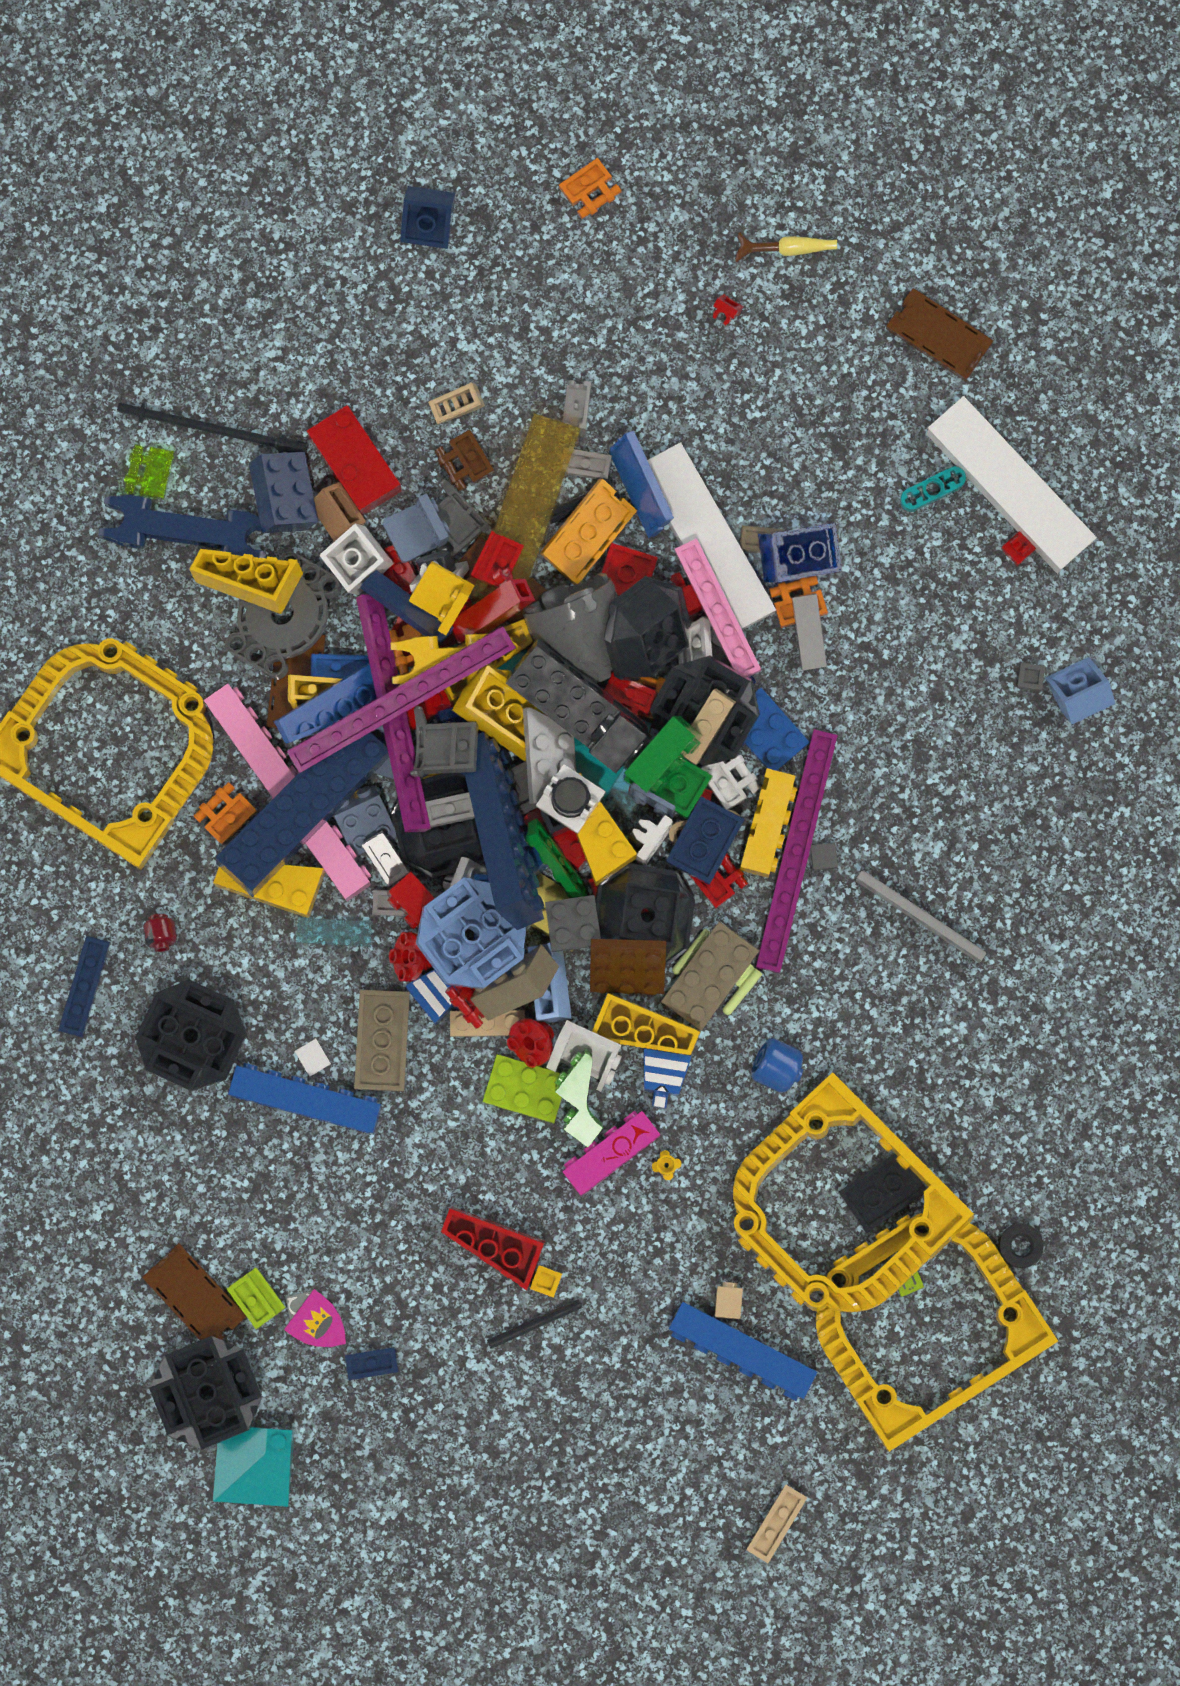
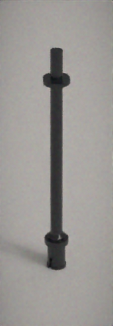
[117,402,308,456]

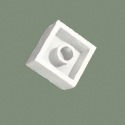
[319,523,394,595]

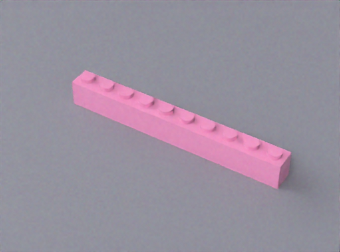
[204,684,372,902]

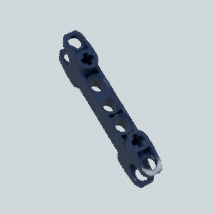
[98,495,267,559]

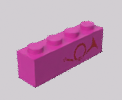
[563,1111,660,1197]

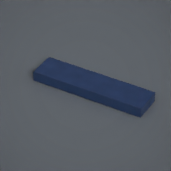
[360,570,454,646]
[58,936,111,1038]

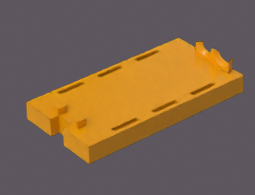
[540,479,637,585]

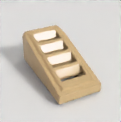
[429,382,485,425]

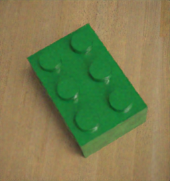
[624,716,702,793]

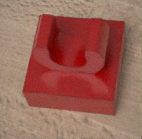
[713,294,744,326]
[1001,531,1036,567]

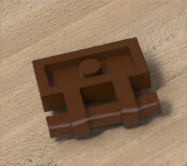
[434,429,494,493]

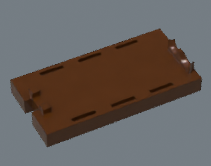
[886,288,994,382]
[266,635,326,729]
[142,1243,247,1340]

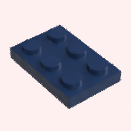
[666,796,745,885]

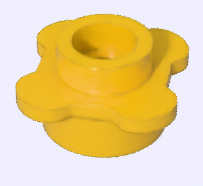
[652,1150,681,1180]

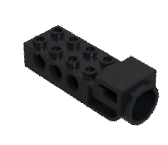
[506,638,652,773]

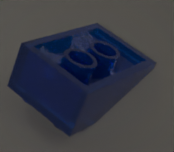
[758,523,842,583]

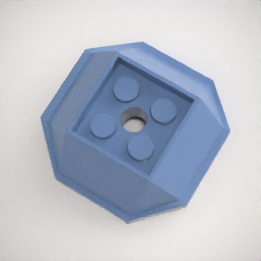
[416,877,526,989]

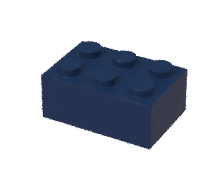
[249,452,318,533]

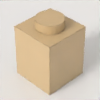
[714,1282,743,1320]

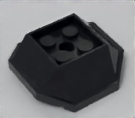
[604,576,691,681]
[650,655,760,766]
[391,773,484,879]
[595,863,695,967]
[135,979,247,1091]
[149,1336,263,1450]

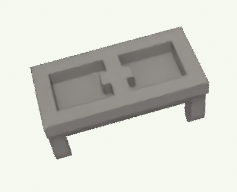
[561,380,591,435]

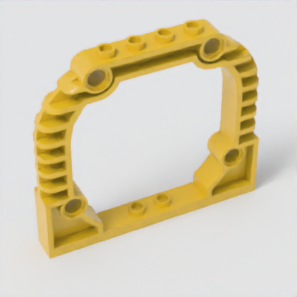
[0,638,214,870]
[733,1072,974,1312]
[816,1213,1058,1452]

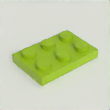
[483,1054,562,1124]

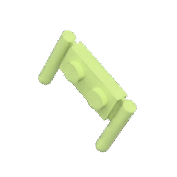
[672,928,763,1015]

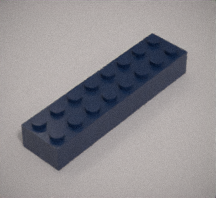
[216,732,389,897]
[464,732,544,930]

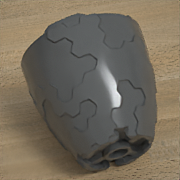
[522,573,618,683]

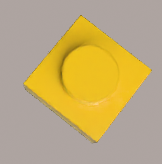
[530,1265,562,1298]

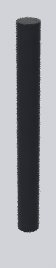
[487,1299,582,1349]

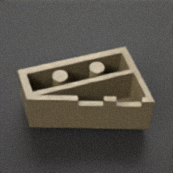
[470,944,559,1021]

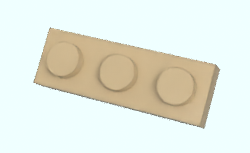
[685,689,736,764]
[450,1010,525,1037]
[746,1484,807,1563]

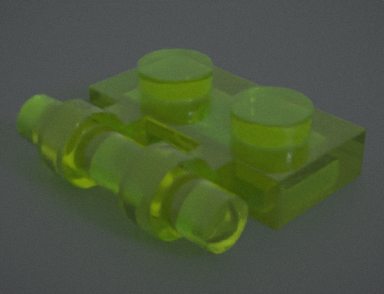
[124,445,175,500]

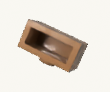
[314,482,366,542]

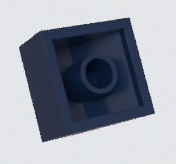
[400,186,456,249]

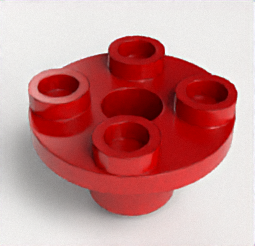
[389,932,432,982]
[507,1018,554,1068]

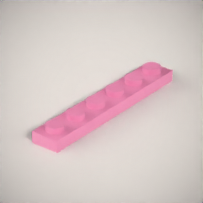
[675,539,761,677]

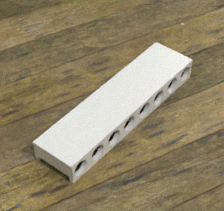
[927,396,1097,574]
[648,442,776,630]

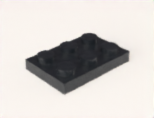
[838,1153,927,1234]

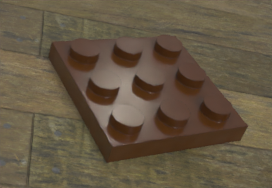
[590,939,666,995]

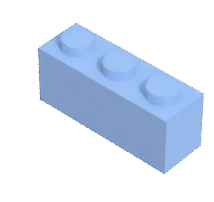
[528,943,572,1023]

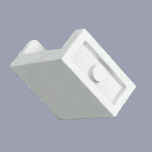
[546,1020,622,1092]

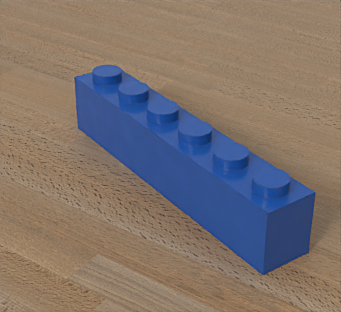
[228,1063,382,1135]
[669,1302,817,1401]

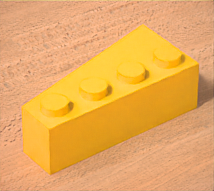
[740,768,797,878]
[213,865,326,919]

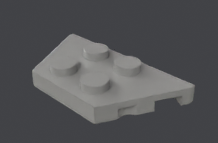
[523,708,576,804]

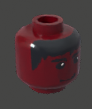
[143,914,177,952]

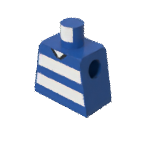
[406,969,456,1025]
[643,1048,691,1109]

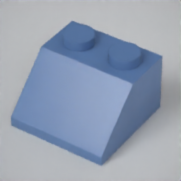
[1045,657,1116,724]

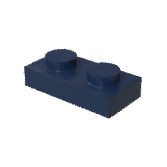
[345,1347,399,1381]

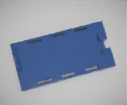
[609,431,674,538]

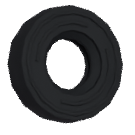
[998,1223,1044,1269]

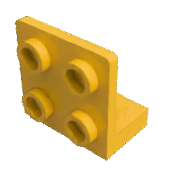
[409,561,475,635]

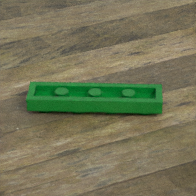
[526,819,588,899]

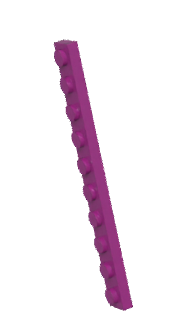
[356,594,431,832]
[287,626,515,773]
[756,729,838,974]

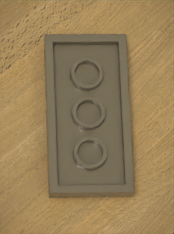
[661,921,760,1031]
[354,990,410,1092]

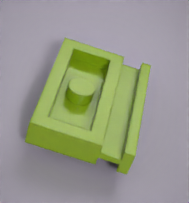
[227,1267,286,1330]

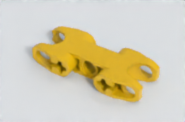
[390,633,513,684]

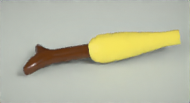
[735,232,837,263]

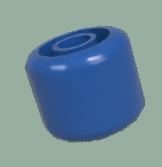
[751,1038,803,1093]

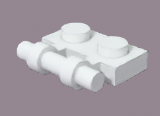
[701,755,761,810]

